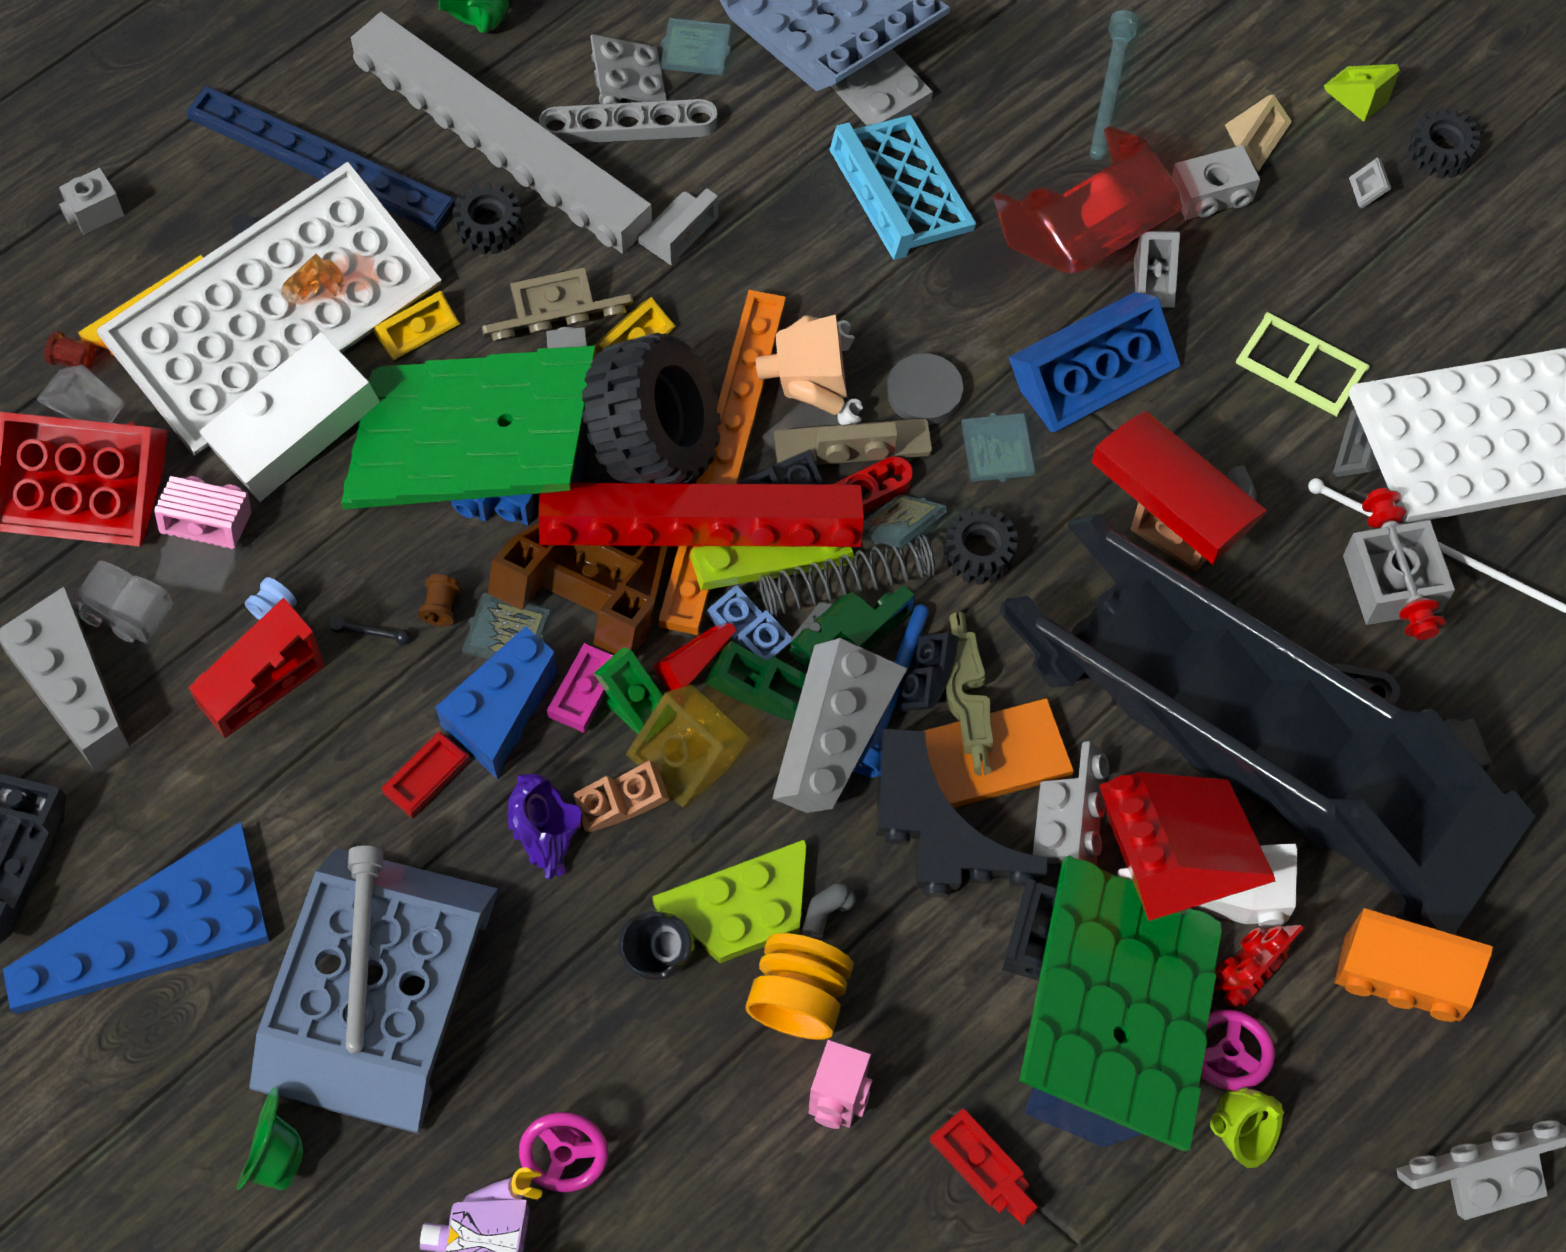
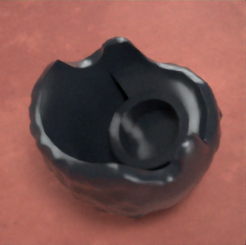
[618,911,695,980]

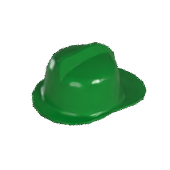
[236,1087,303,1190]

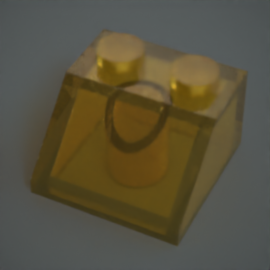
[626,685,749,808]

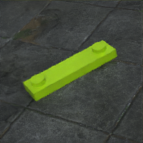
[690,546,855,591]

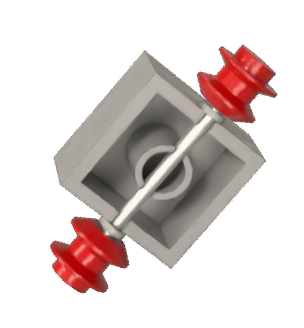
[1343,488,1455,640]

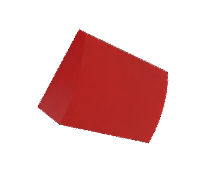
[1092,411,1267,565]

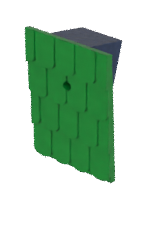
[341,346,596,510]
[1019,855,1222,1151]

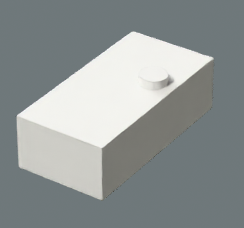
[199,332,380,502]

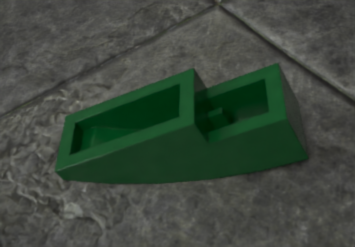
[705,641,806,722]

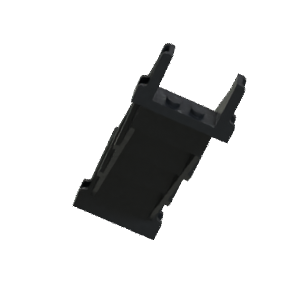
[1000,514,1536,935]

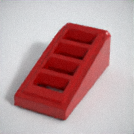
[653,623,736,693]

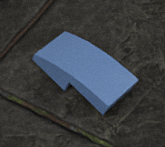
[705,585,792,660]

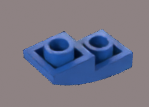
[451,494,536,526]

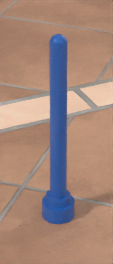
[853,604,929,778]

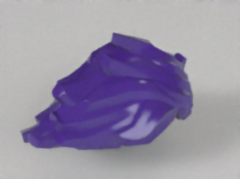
[508,774,583,880]

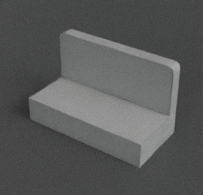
[638,188,718,265]

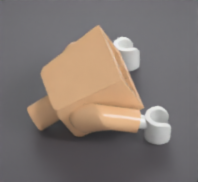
[755,315,863,425]

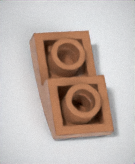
[573,760,670,832]

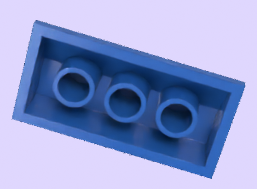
[1009,292,1180,432]

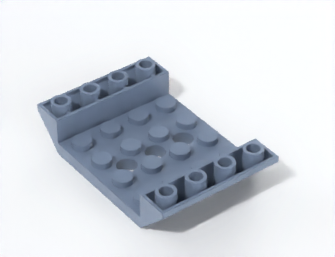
[720,0,950,92]
[249,848,498,1134]

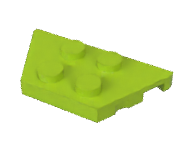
[652,840,806,963]

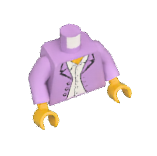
[420,1167,542,1252]

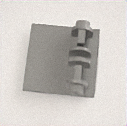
[590,34,667,104]

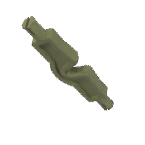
[946,612,993,776]

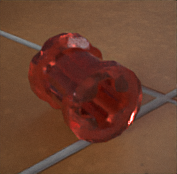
[44,331,96,374]

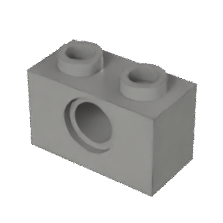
[1169,145,1260,220]

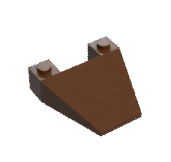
[488,523,668,654]

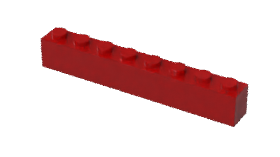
[539,483,864,547]

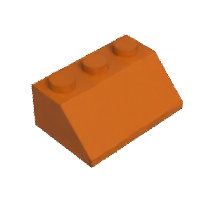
[1334,908,1493,1022]

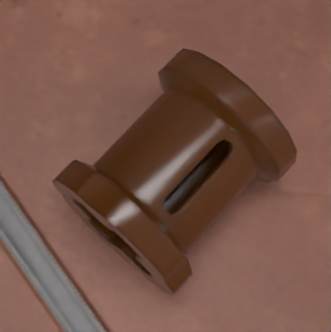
[418,574,462,627]

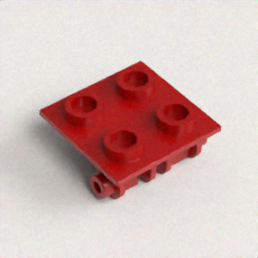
[1214,925,1304,1009]

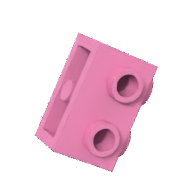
[809,1040,873,1129]

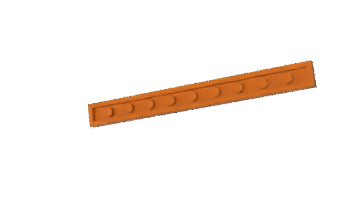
[658,290,786,635]

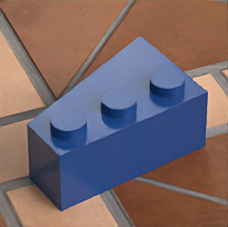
[435,626,558,780]

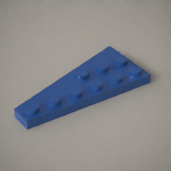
[3,822,270,1014]

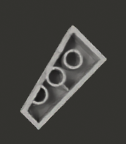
[0,587,129,770]
[772,638,907,813]

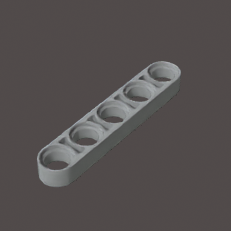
[539,99,717,144]

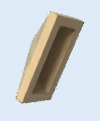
[1225,95,1292,172]

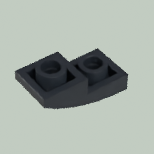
[736,449,825,485]
[898,632,959,712]

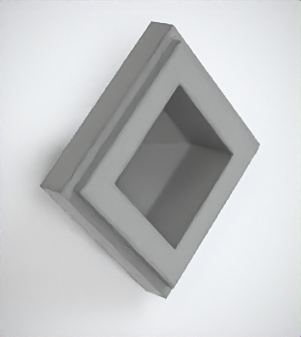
[1349,157,1391,208]

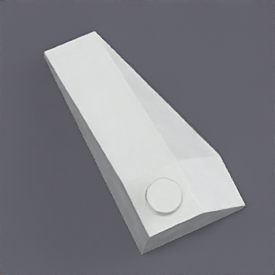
[1117,844,1297,928]

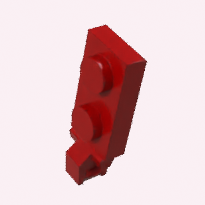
[930,1108,1038,1225]

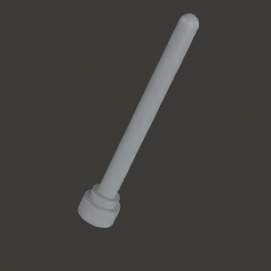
[346,846,384,1054]

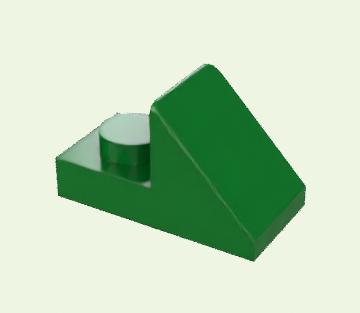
[593,647,673,737]

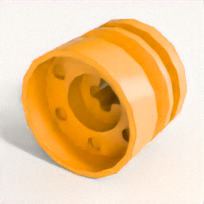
[746,933,854,1040]

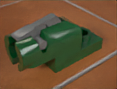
[790,585,915,670]

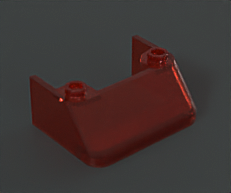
[993,126,1184,273]

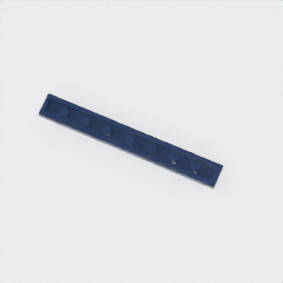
[186,86,456,233]

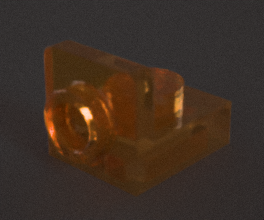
[281,253,344,306]

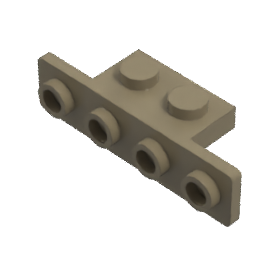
[482,267,633,342]
[774,419,932,465]

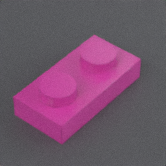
[547,643,613,733]

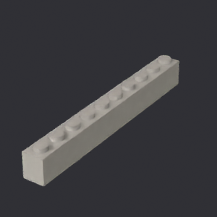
[351,12,652,254]

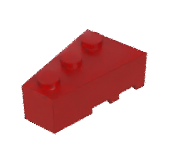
[189,597,325,739]

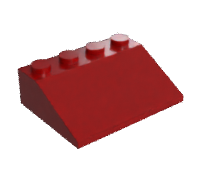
[0,412,167,547]
[1099,772,1276,921]

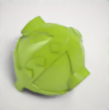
[1210,1087,1284,1168]

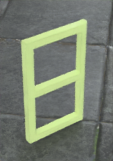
[1236,312,1370,417]

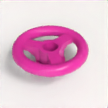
[1201,1010,1275,1091]
[519,1112,609,1192]

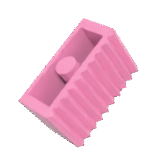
[155,476,251,550]

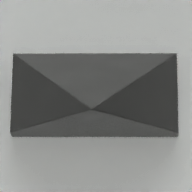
[1333,410,1380,477]

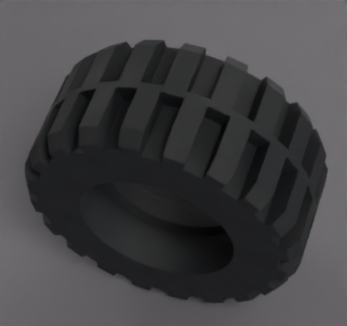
[582,333,721,484]

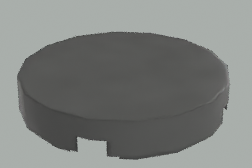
[887,353,964,425]

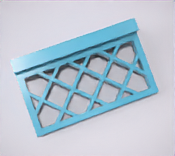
[830,115,976,260]

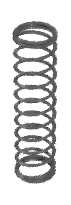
[759,534,935,617]

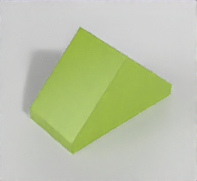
[1324,64,1400,122]

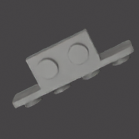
[1033,741,1109,865]
[1396,1120,1566,1220]

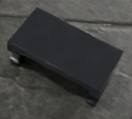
[1002,878,1057,981]

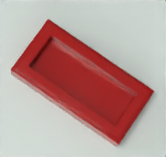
[381,731,470,819]

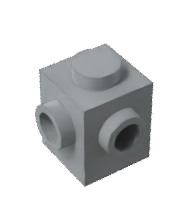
[59,168,124,235]

